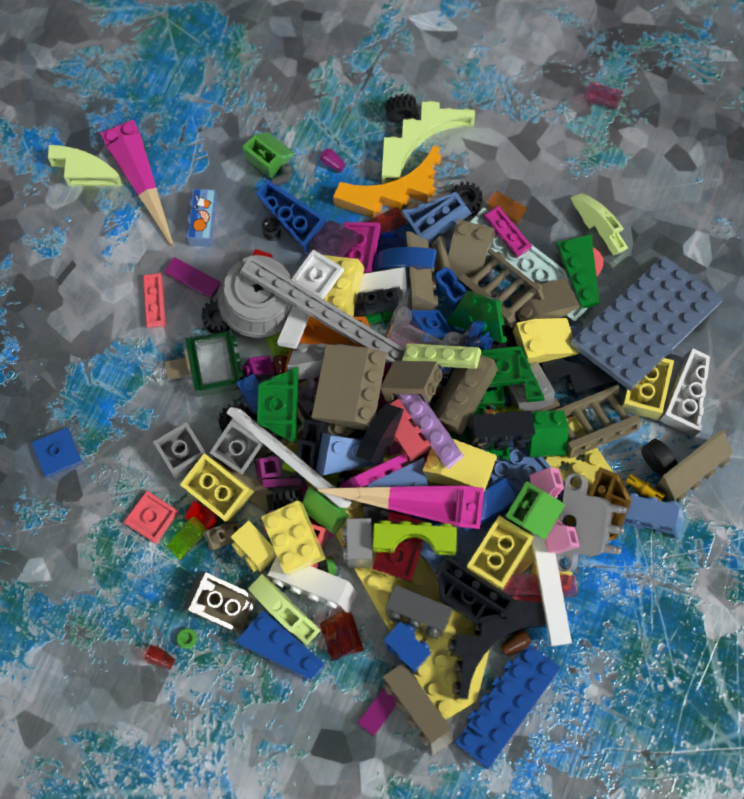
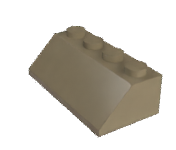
[406,232,438,310]
[432,355,498,436]
[655,429,733,503]

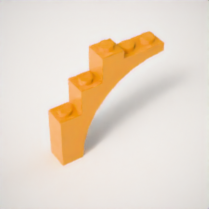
[333,145,442,219]

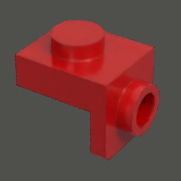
[184,501,219,531]

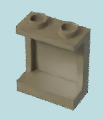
[381,361,442,402]

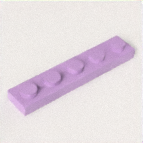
[395,394,464,469]

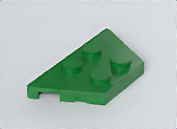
[447,291,507,343]
[257,367,299,443]

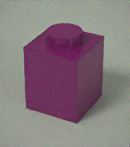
[254,456,281,479]

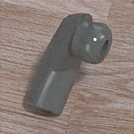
[271,164,293,186]

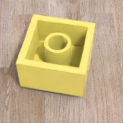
[231,521,277,574]

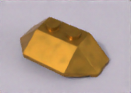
[589,467,632,541]

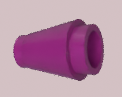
[319,148,346,173]

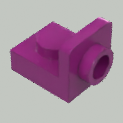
[243,355,275,378]

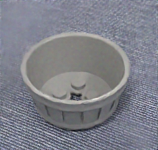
[217,255,293,338]

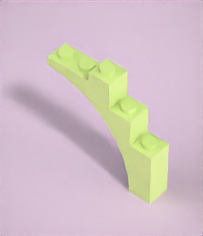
[382,101,475,184]

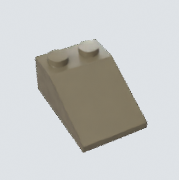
[448,219,495,286]
[510,278,580,322]
[182,571,257,634]

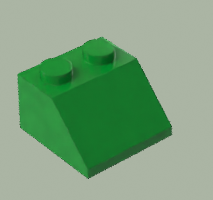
[526,410,569,458]

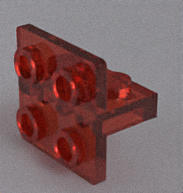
[320,610,364,662]

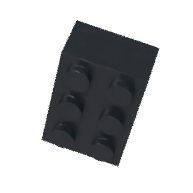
[466,411,535,451]

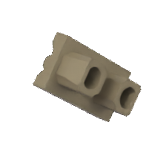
[203,521,240,551]

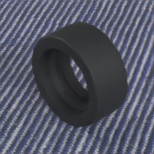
[641,439,678,476]

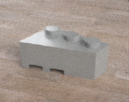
[287,343,352,382]

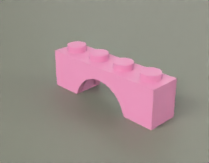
[529,468,580,554]

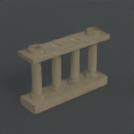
[458,248,545,328]
[552,385,641,459]

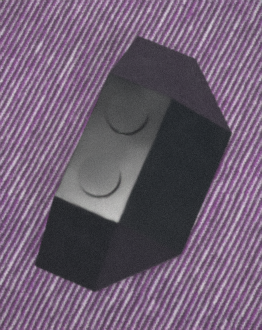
[435,555,515,624]

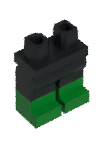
[362,288,401,325]

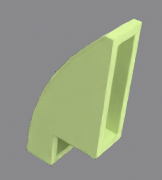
[48,145,122,186]

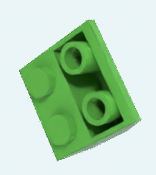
[242,132,295,178]
[505,481,566,540]
[303,487,350,535]

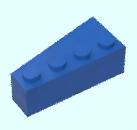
[256,180,328,254]
[236,611,325,683]

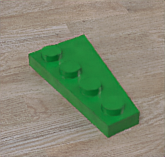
[556,234,599,309]

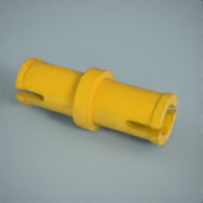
[625,473,666,501]

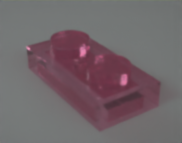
[583,82,623,110]

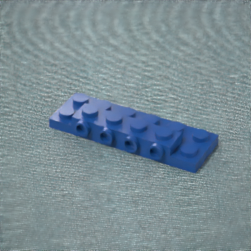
[455,645,561,769]

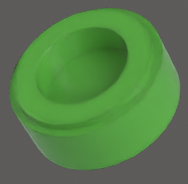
[324,556,336,576]
[176,628,197,650]

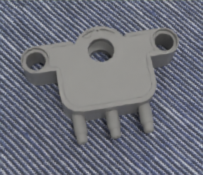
[556,473,627,572]

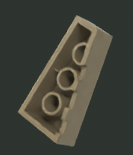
[382,663,453,756]

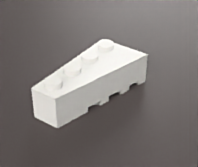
[356,267,407,306]
[658,348,710,437]
[268,556,358,614]

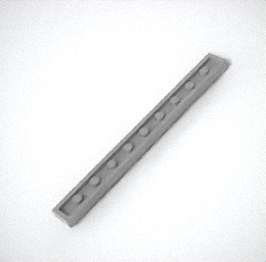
[240,255,405,365]

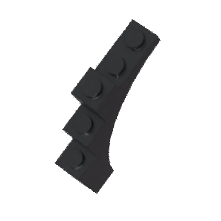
[506,312,618,397]
[448,600,547,700]

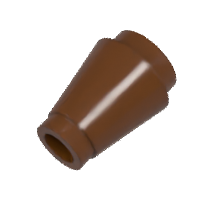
[500,629,532,656]

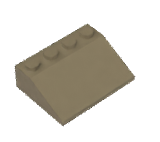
[311,344,387,432]

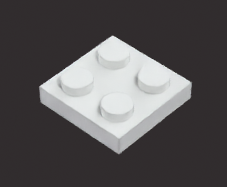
[291,250,344,299]

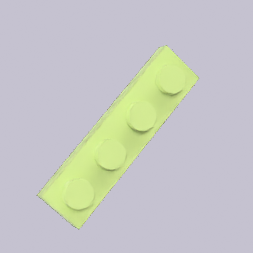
[402,344,481,369]

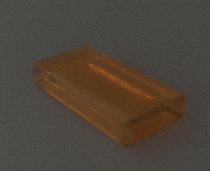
[487,191,528,224]

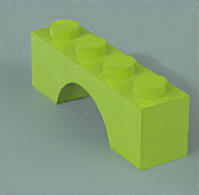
[373,521,457,556]

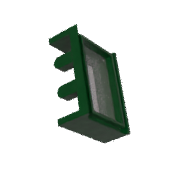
[185,330,244,397]

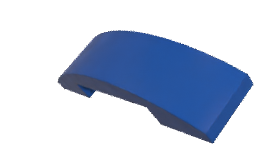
[373,247,437,272]

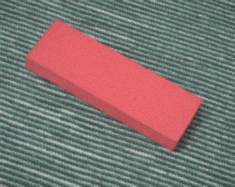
[143,273,166,328]

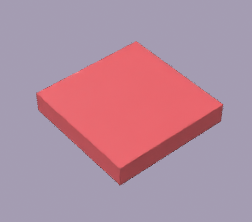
[124,490,179,544]

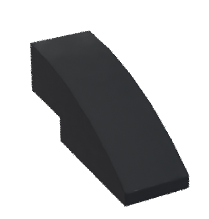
[356,403,404,465]
[295,418,329,481]

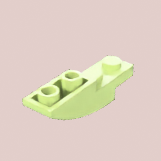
[570,193,628,256]
[248,574,321,645]

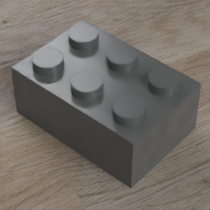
[385,585,453,639]

